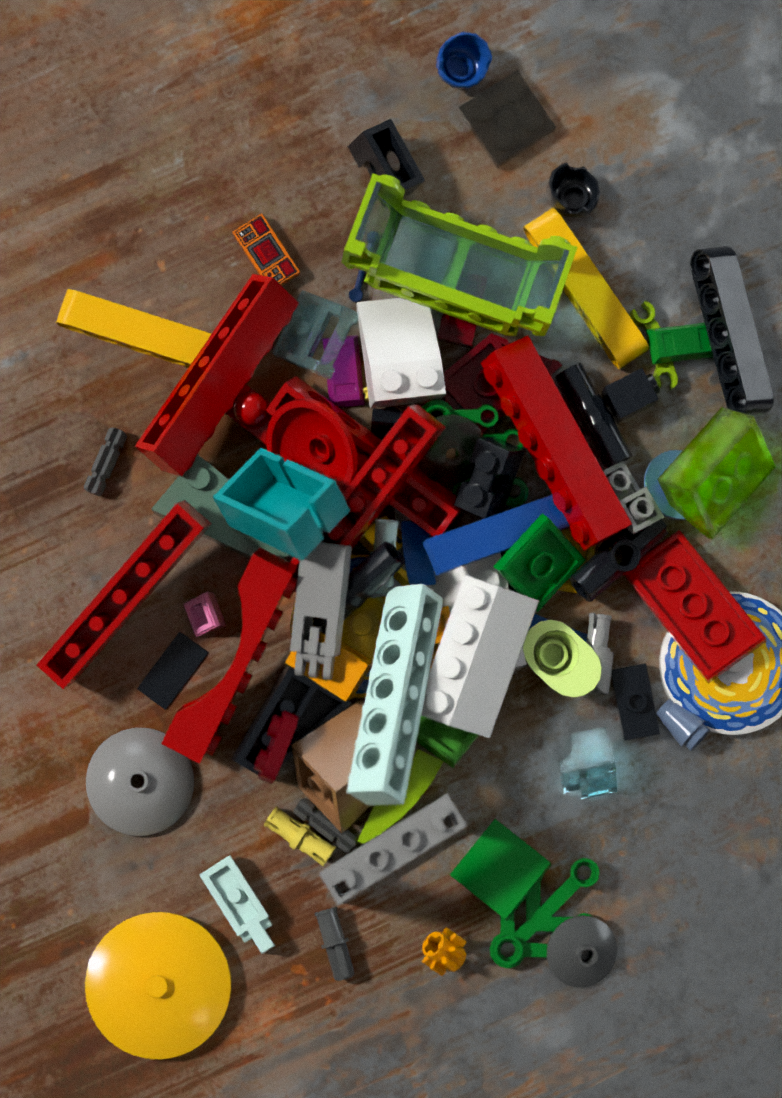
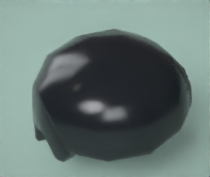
[546,163,601,218]

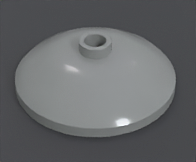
[86,728,194,836]

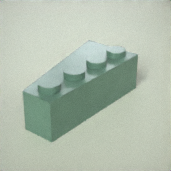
[151,454,294,562]

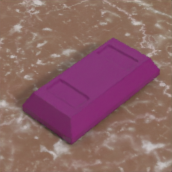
[322,335,365,408]

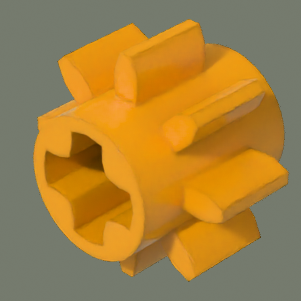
[422,927,467,976]

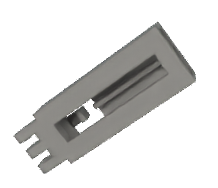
[290,542,352,680]

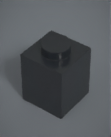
[601,368,660,424]

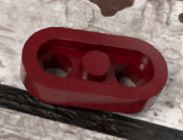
[254,710,298,784]

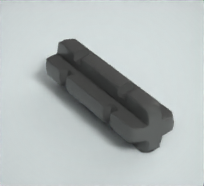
[84,427,127,496]
[294,798,358,853]

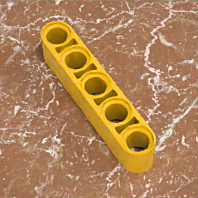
[523,208,649,369]
[56,289,211,368]

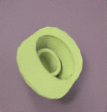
[523,620,602,698]

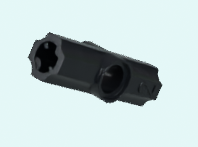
[569,520,669,602]

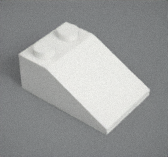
[356,298,446,409]

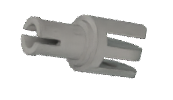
[586,613,614,695]

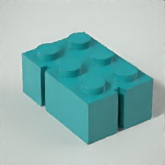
[213,448,350,561]

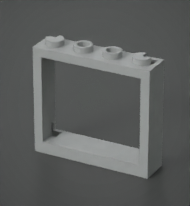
[319,794,467,905]

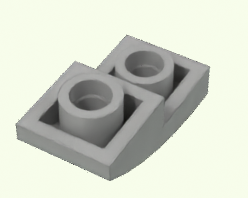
[603,461,664,534]

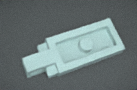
[199,855,275,954]

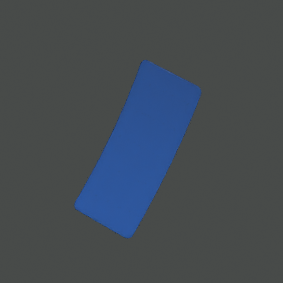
[401,521,436,585]

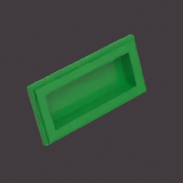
[646,323,713,365]

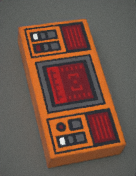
[232,213,300,286]

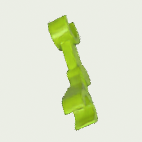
[630,301,678,391]

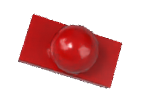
[225,384,272,445]

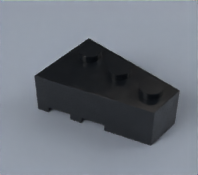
[231,666,352,775]

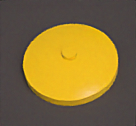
[85,912,231,1059]

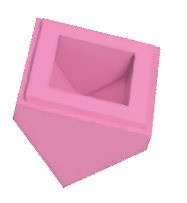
[184,592,226,637]

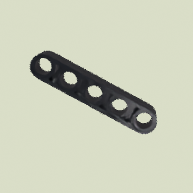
[690,246,774,418]

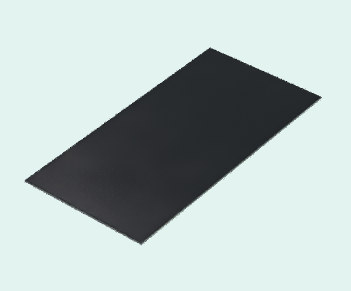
[137,632,208,710]

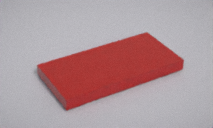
[622,530,767,684]

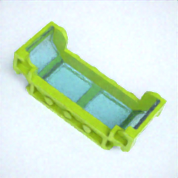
[341,174,578,336]

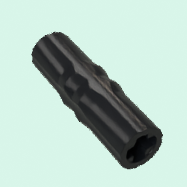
[555,363,633,469]
[313,541,406,635]

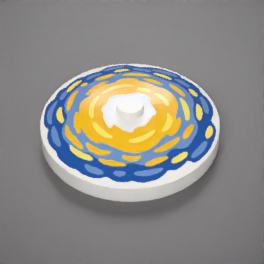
[659,592,782,735]

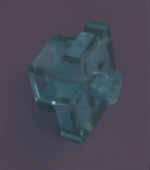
[559,727,617,799]

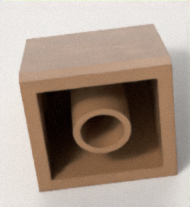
[292,700,370,833]

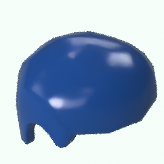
[436,32,492,90]

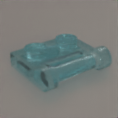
[272,290,358,380]

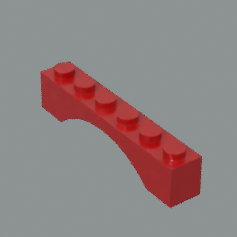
[161,547,298,764]

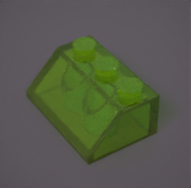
[657,407,776,540]

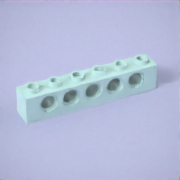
[347,584,443,806]

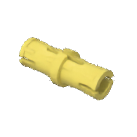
[264,806,336,866]

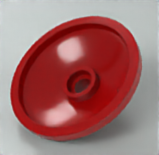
[266,398,358,493]

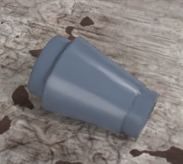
[656,699,710,751]

